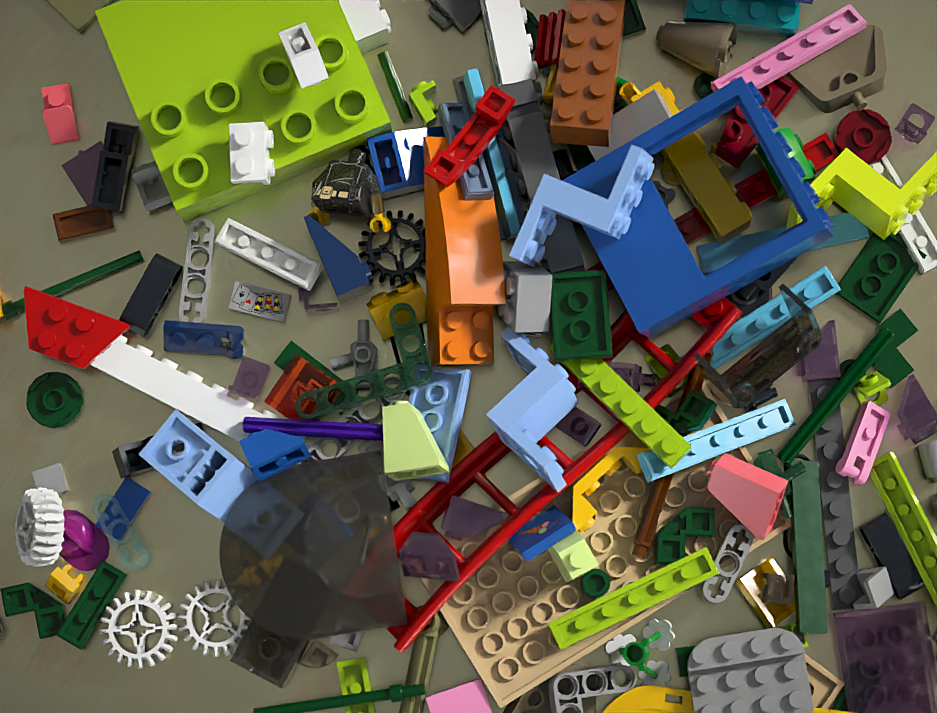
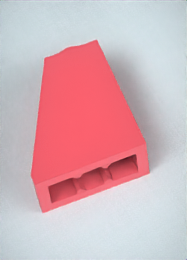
[707,453,788,541]

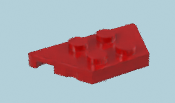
[24,286,130,370]

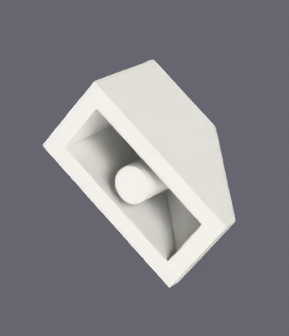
[278,22,329,88]

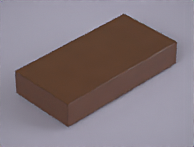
[52,205,115,243]

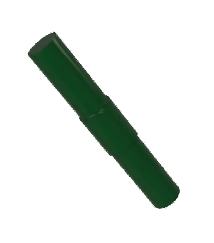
[377,51,414,123]

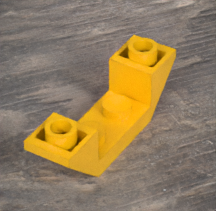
[570,447,651,533]

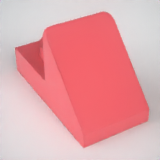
[41,83,80,145]

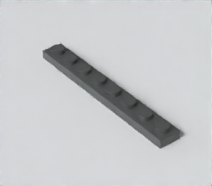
[807,379,861,611]

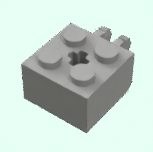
[496,261,552,333]

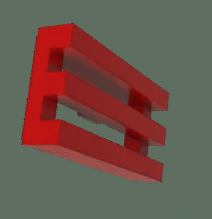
[534,9,566,68]

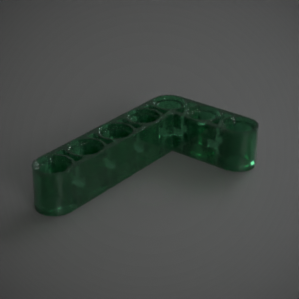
[295,303,433,421]

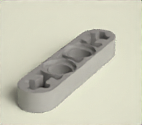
[179,217,216,323]

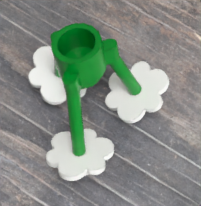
[605,619,675,686]

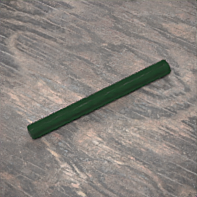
[777,327,895,465]

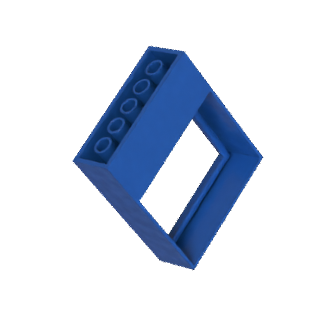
[562,76,834,338]

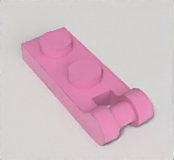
[835,401,891,486]

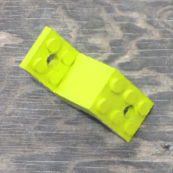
[786,148,937,240]

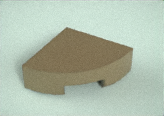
[299,639,339,668]

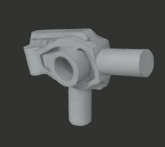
[330,320,377,390]

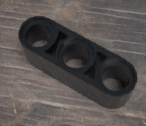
[119,253,183,339]
[859,513,925,600]

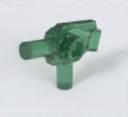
[753,449,807,520]

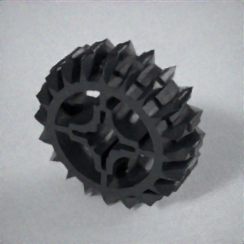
[358,210,426,287]

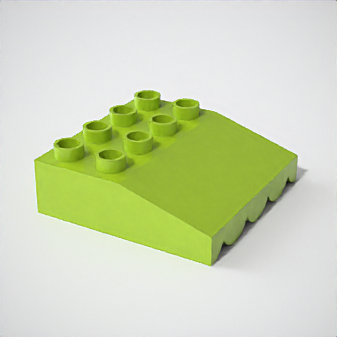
[95,0,392,223]

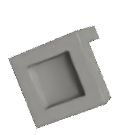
[853,567,895,610]

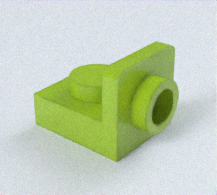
[409,81,438,128]

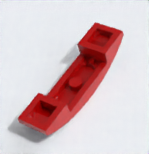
[423,85,515,187]

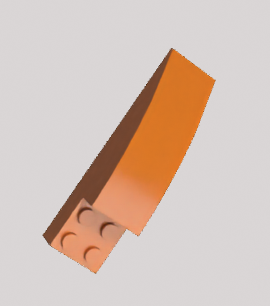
[423,136,506,366]

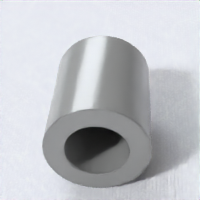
[918,440,937,483]

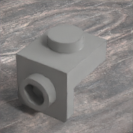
[131,161,172,212]

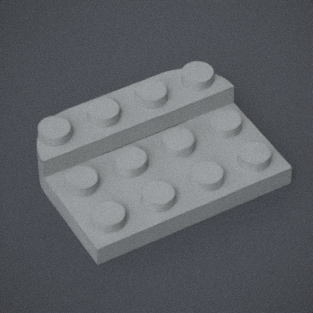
[687,628,814,713]

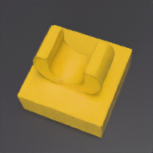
[45,564,83,604]

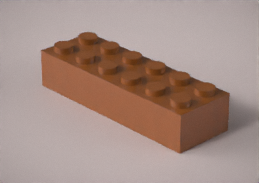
[550,0,627,147]

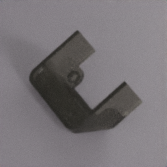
[693,283,822,409]

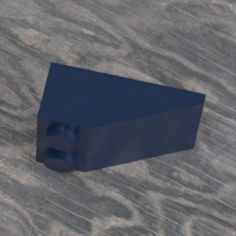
[304,215,374,304]

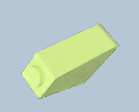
[382,401,450,481]
[548,530,598,583]

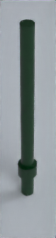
[0,250,144,320]
[253,683,427,713]

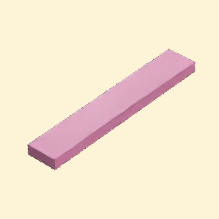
[711,4,867,92]

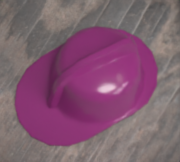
[59,510,110,571]

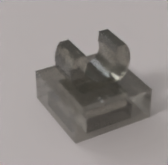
[762,573,795,605]

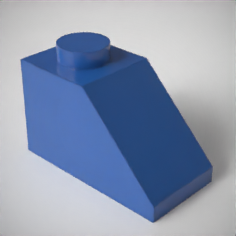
[239,429,312,482]

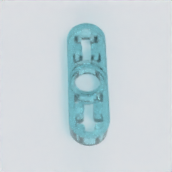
[92,494,149,570]

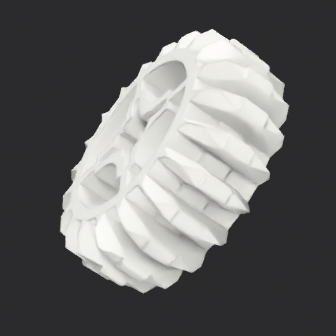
[15,488,65,567]
[178,578,257,657]
[100,590,179,669]

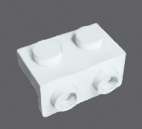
[229,122,275,185]

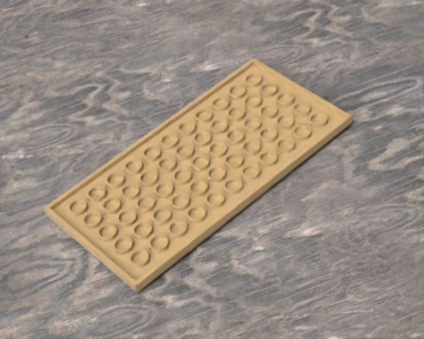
[408,382,791,709]

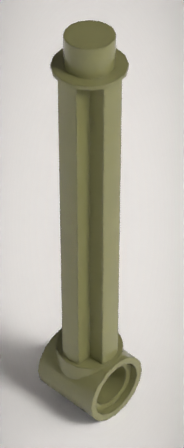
[399,606,449,713]

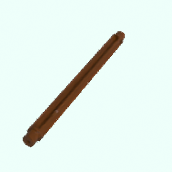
[632,346,714,559]

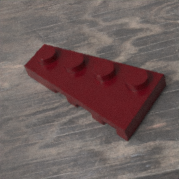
[714,57,800,169]

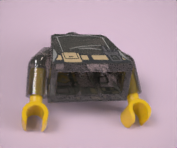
[308,149,391,232]

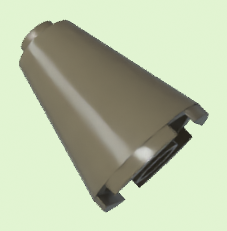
[656,20,738,78]

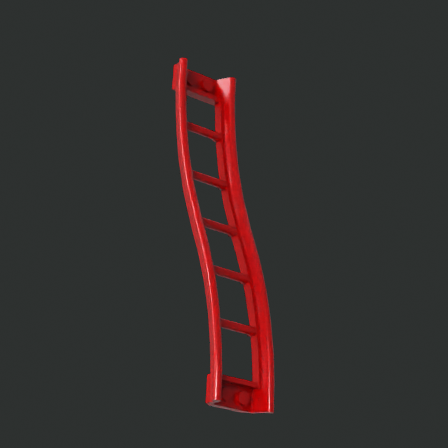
[339,297,743,653]

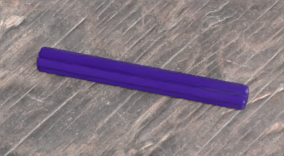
[242,417,383,441]

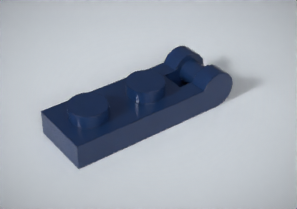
[163,320,244,359]

